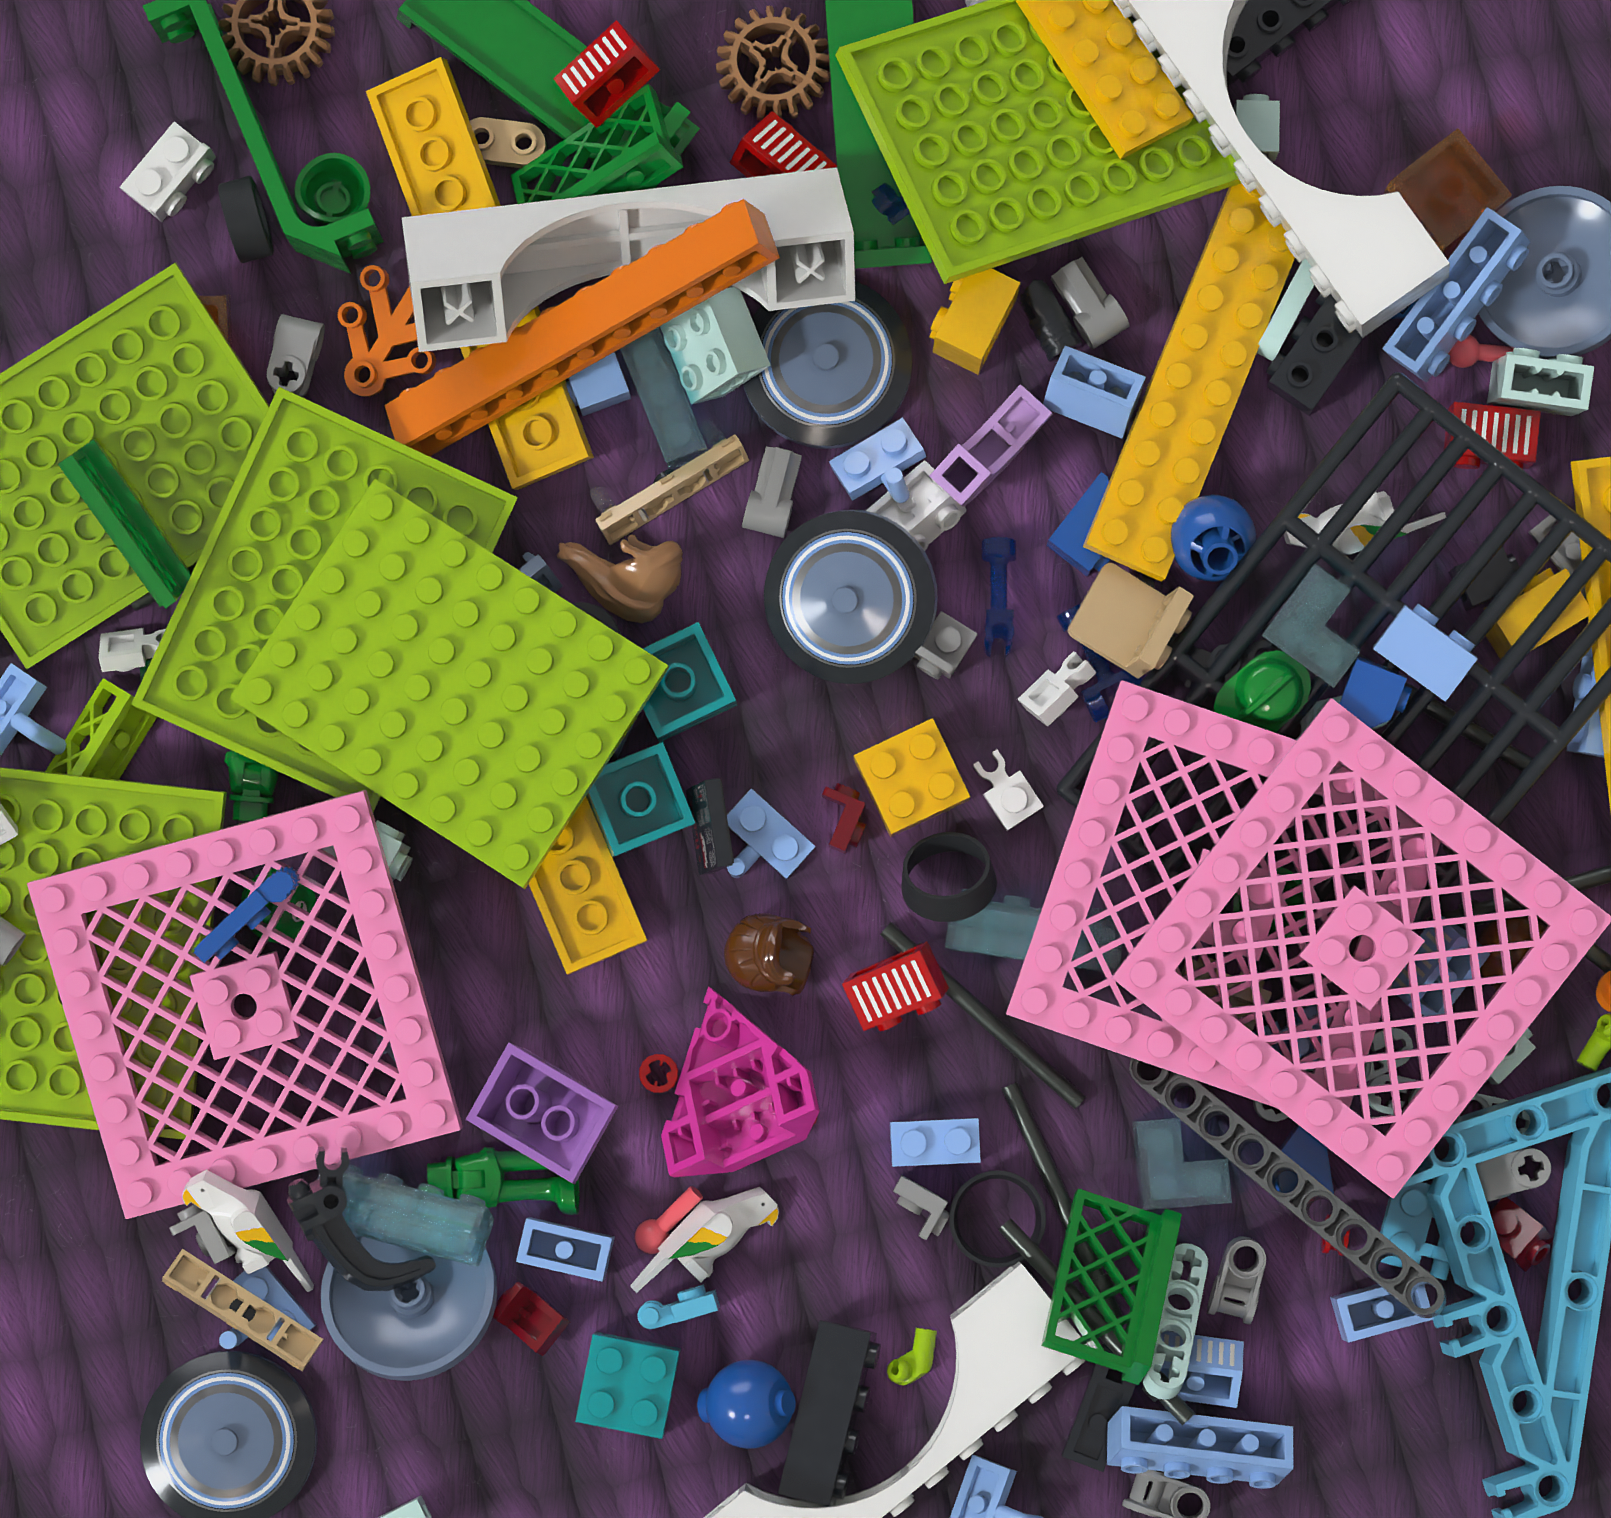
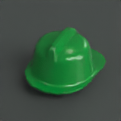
[1214,650,1311,733]

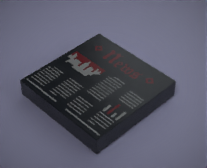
[686,778,734,875]

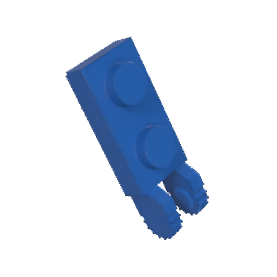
[194,866,300,963]

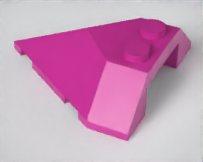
[661,986,820,1177]

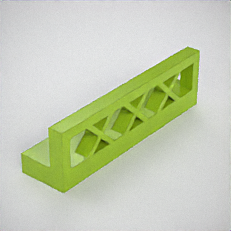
[45,678,157,780]

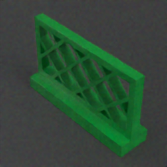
[511,84,683,204]
[58,438,192,609]
[1041,1188,1182,1385]

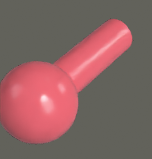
[1448,335,1513,368]
[635,1186,703,1254]

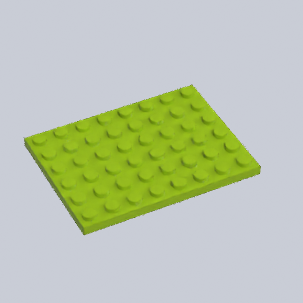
[835,0,1241,284]
[0,262,269,669]
[131,387,518,812]
[230,479,669,889]
[0,767,227,1140]

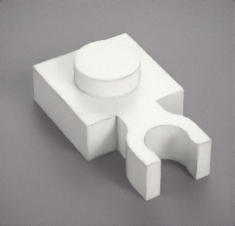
[99,628,166,672]
[1018,651,1096,727]
[973,749,1044,831]

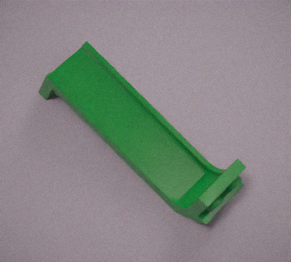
[143,0,384,274]
[396,0,700,189]
[825,0,932,269]

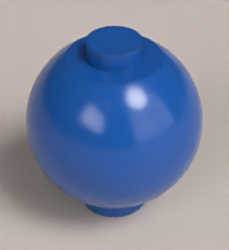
[1171,495,1256,582]
[697,1360,796,1449]

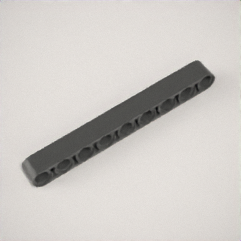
[1129,1058,1447,1318]

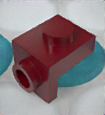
[822,783,866,854]
[1490,1197,1553,1272]
[493,1282,570,1356]

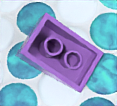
[465,1042,618,1184]

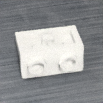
[120,122,216,222]
[866,460,966,551]

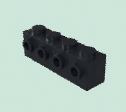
[1227,0,1352,87]
[1266,293,1364,416]
[778,1320,881,1507]

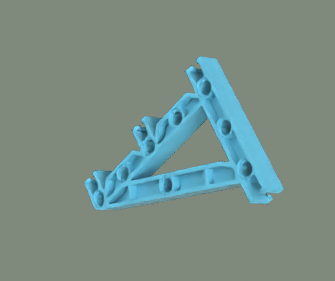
[1402,1067,1611,1518]

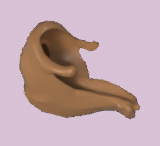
[557,534,683,623]

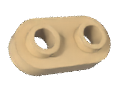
[470,117,547,168]

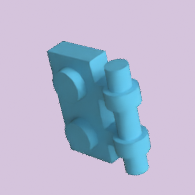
[1380,1182,1466,1280]
[637,1284,720,1329]

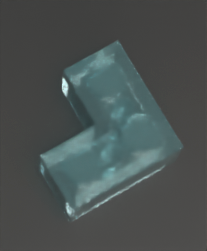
[1262,562,1361,688]
[1132,1118,1232,1210]

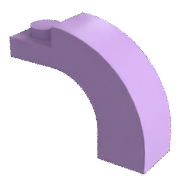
[929,384,1053,507]

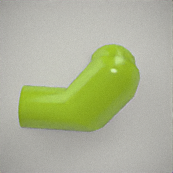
[1577,1013,1611,1072]
[887,1328,937,1385]

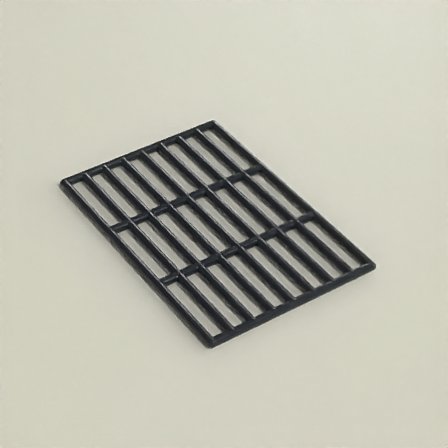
[1056,372,1611,1008]

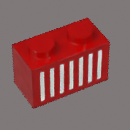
[553,20,660,128]
[729,111,837,178]
[1444,401,1541,469]
[842,941,949,1032]

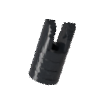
[1019,279,1082,362]

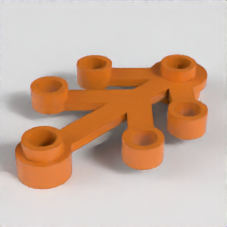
[338,265,436,397]

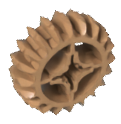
[219,0,335,87]
[716,5,830,121]

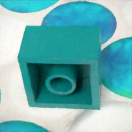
[643,622,737,743]
[586,742,695,857]
[575,1331,681,1439]

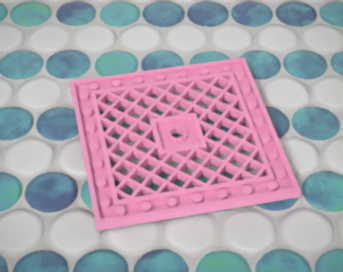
[1006,680,1441,1108]
[1111,698,1611,1199]
[27,790,463,1219]

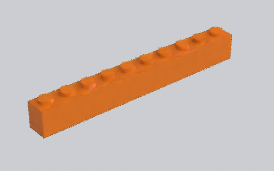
[384,199,780,456]

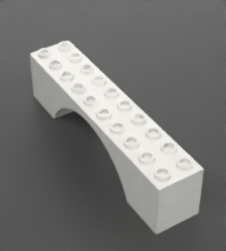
[1112,0,1450,338]
[402,167,855,352]
[703,1262,1088,1518]

